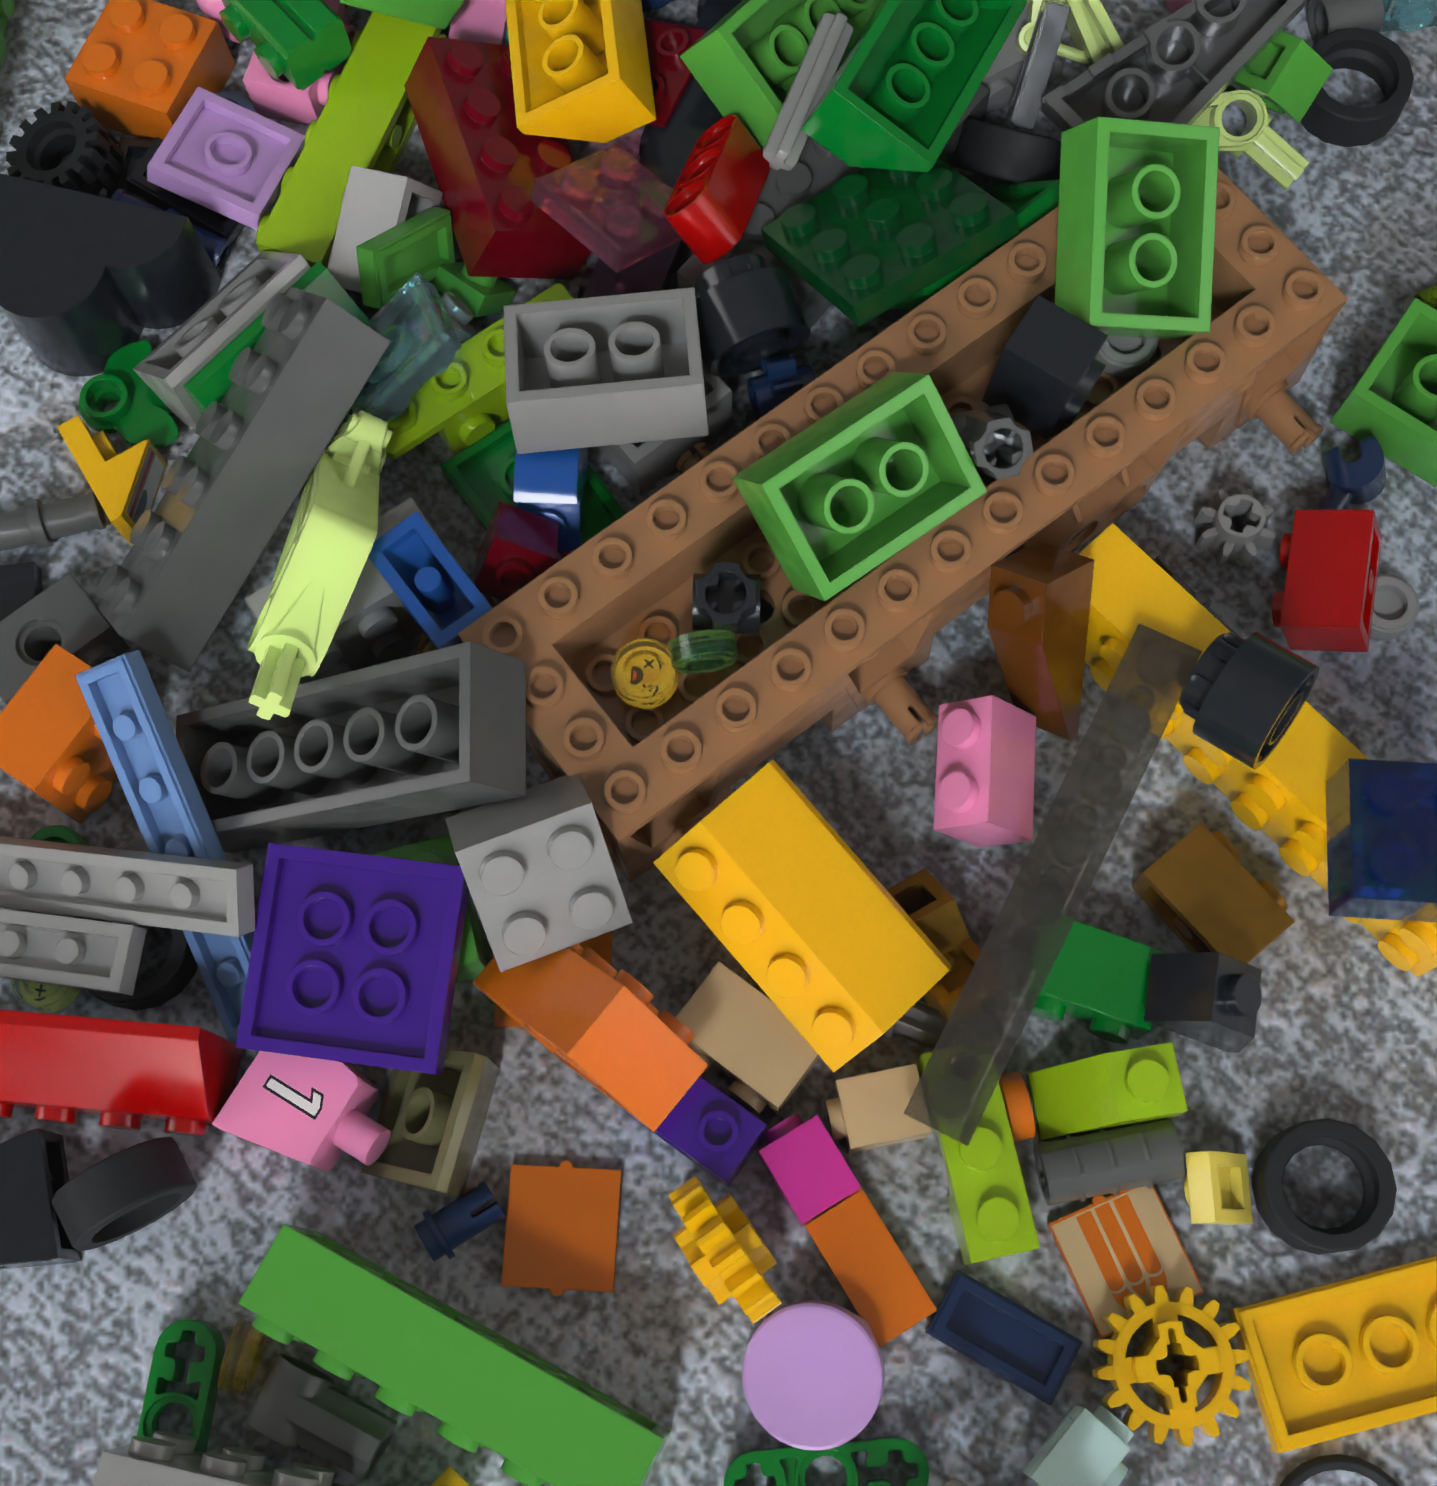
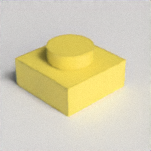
[1184,1151,1253,1225]

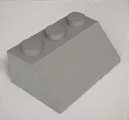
[133,251,310,428]

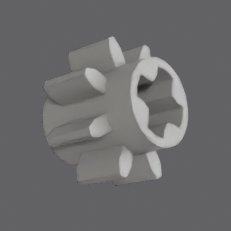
[1194,489,1276,568]

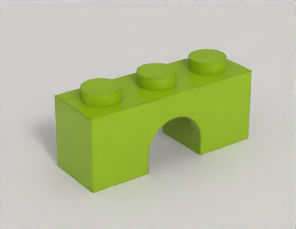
[916,1040,1040,1266]

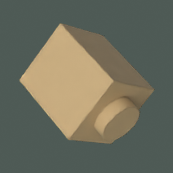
[825,1064,932,1154]

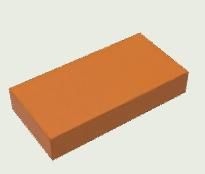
[804,1189,937,1347]

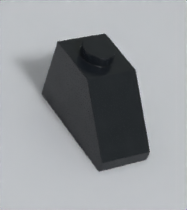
[1144,952,1262,1053]

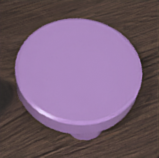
[742,1300,885,1450]

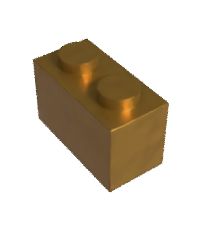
[1131,822,1295,964]

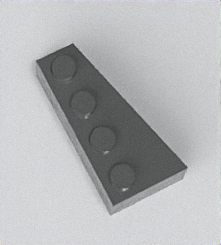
[1041,0,1308,132]

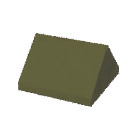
[361,1049,500,1198]

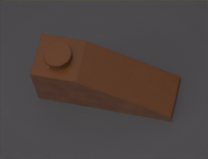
[987,542,1094,741]

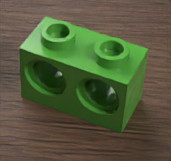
[1225,31,1333,123]

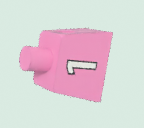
[212,1051,391,1172]

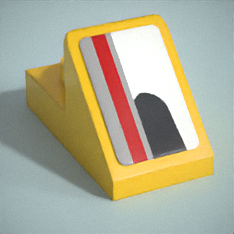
[57,415,166,546]

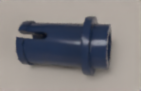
[414,1180,506,1262]

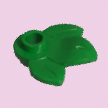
[79,340,180,448]

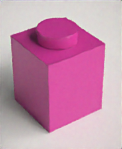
[759,1113,861,1227]

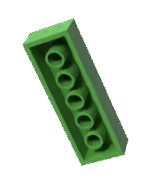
[238,1224,671,1486]

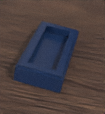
[925,1270,1083,1406]

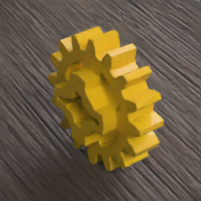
[668,1176,782,1324]
[1092,1285,1251,1447]

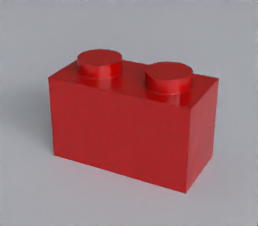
[1272,510,1382,652]

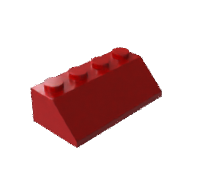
[0,1010,243,1137]

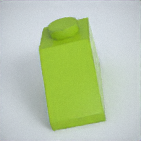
[1026,1042,1188,1141]

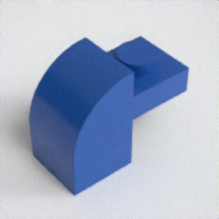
[513,447,588,554]

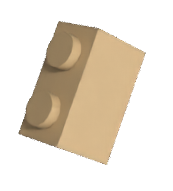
[675,961,821,1115]

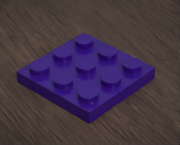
[236,843,469,1075]

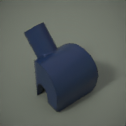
[1316,435,1386,510]

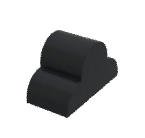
[0,173,222,377]

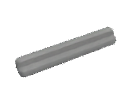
[762,12,854,171]

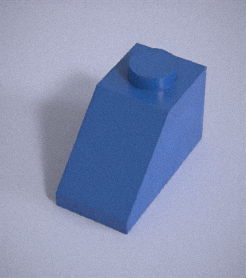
[368,511,493,650]

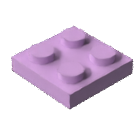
[147,86,305,230]

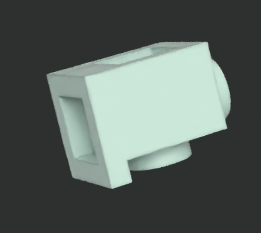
[1022,1405,1134,1486]

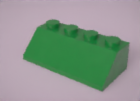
[801,0,1028,173]

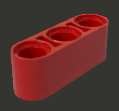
[663,114,771,264]

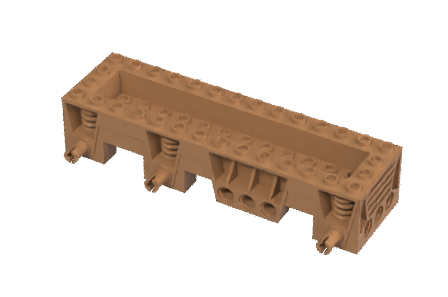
[457,168,1348,882]

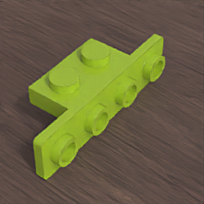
[360,283,573,459]

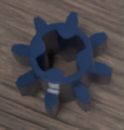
[747,354,816,421]

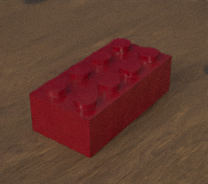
[404,36,602,280]

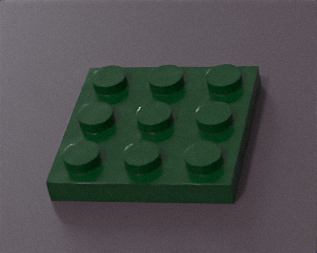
[760,159,1019,326]

